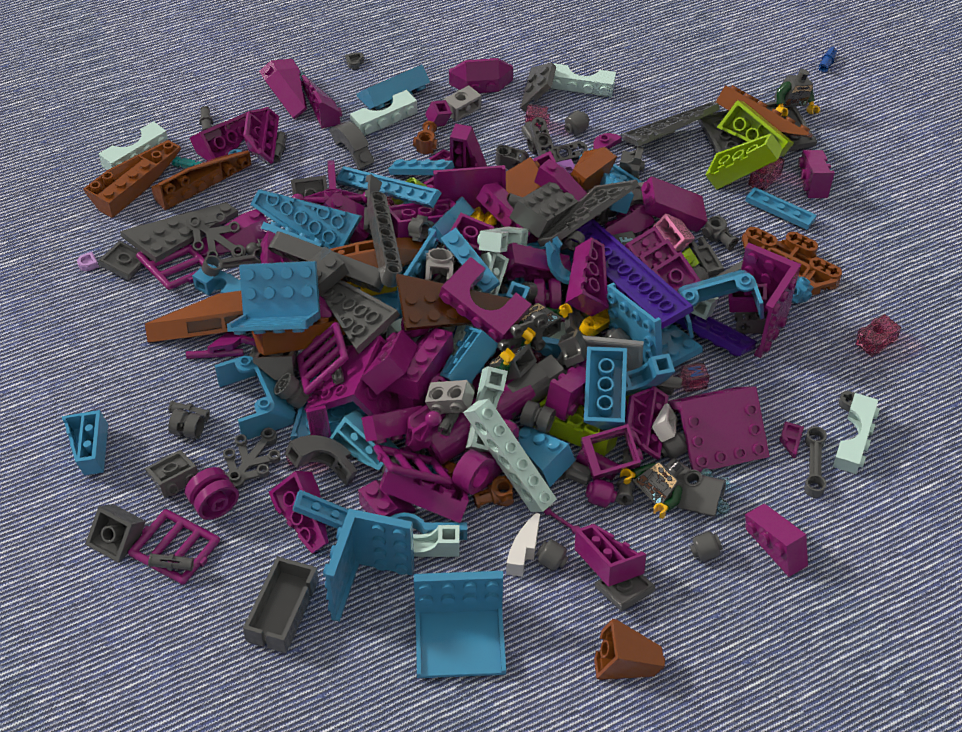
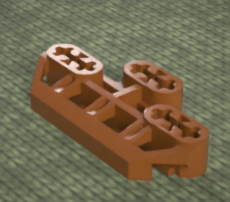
[741,227,842,295]

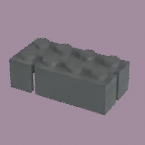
[509,182,579,238]
[243,556,319,654]

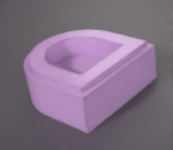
[77,252,99,271]

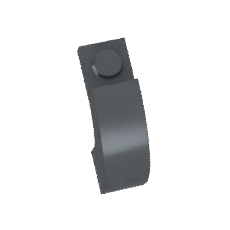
[329,121,375,170]
[285,435,358,485]

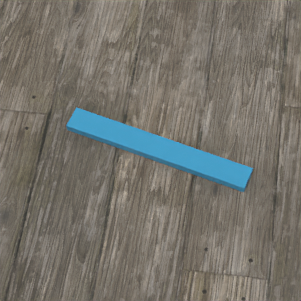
[336,166,442,208]

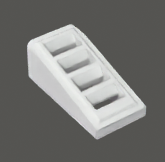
[652,403,678,442]

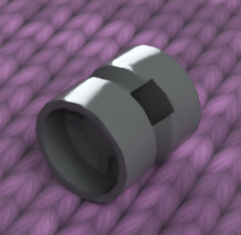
[274,373,311,409]
[520,400,556,434]
[168,409,205,440]

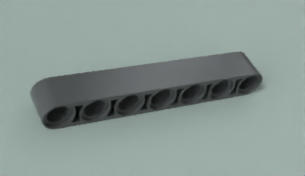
[367,191,402,288]
[268,231,384,293]

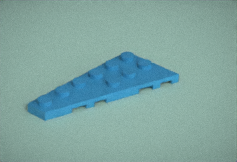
[250,189,363,249]

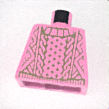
[654,214,695,251]

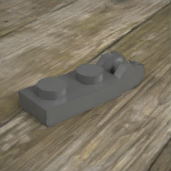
[688,237,724,277]

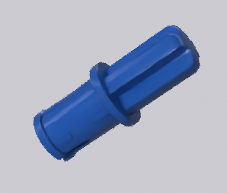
[818,47,838,72]

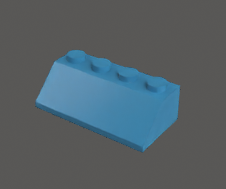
[356,64,430,110]
[584,347,627,431]

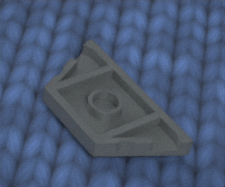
[520,63,556,112]

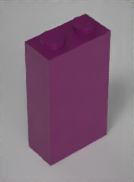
[641,176,708,232]

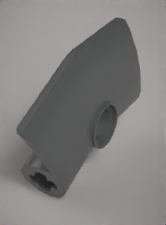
[666,458,726,517]

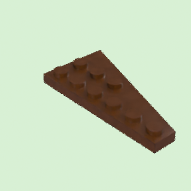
[396,273,511,331]

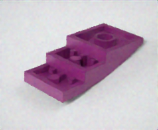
[625,226,701,291]

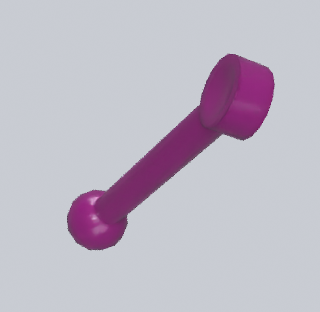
[544,507,580,534]

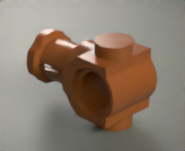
[413,121,438,154]
[472,476,514,509]

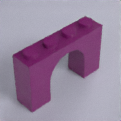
[439,257,532,343]

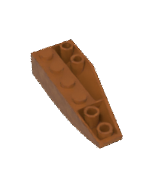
[716,85,813,138]
[83,140,181,218]
[151,150,252,211]
[330,238,426,282]
[145,290,243,342]
[251,316,346,356]

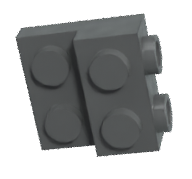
[145,450,199,498]

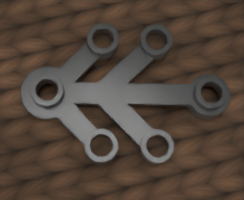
[186,211,247,258]
[497,311,548,352]
[223,428,281,489]

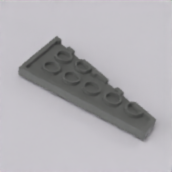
[537,180,639,247]
[322,280,400,354]

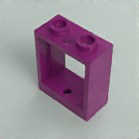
[581,424,643,480]

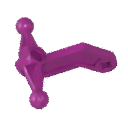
[292,160,367,205]
[400,376,447,462]

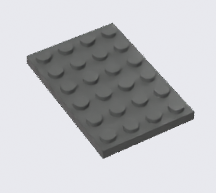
[698,101,817,153]

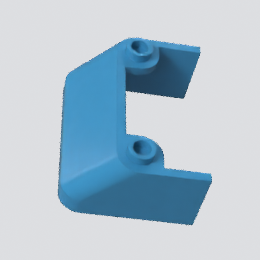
[677,270,764,339]
[214,356,296,441]

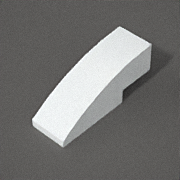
[506,513,540,577]

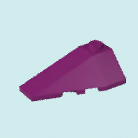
[259,59,307,120]
[301,75,342,129]
[189,112,247,161]
[534,159,587,201]
[604,204,656,235]
[196,209,268,257]
[269,471,328,554]

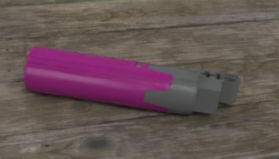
[427,355,573,465]

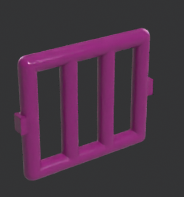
[136,244,205,290]
[296,322,349,395]
[373,444,453,486]
[128,509,220,584]

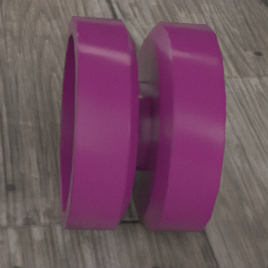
[531,278,561,309]
[185,467,239,520]

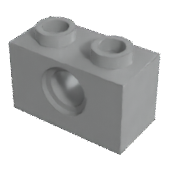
[443,85,481,121]

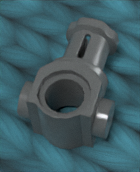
[408,215,439,242]
[702,215,739,250]

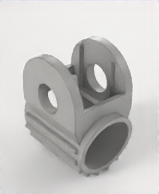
[425,248,454,282]

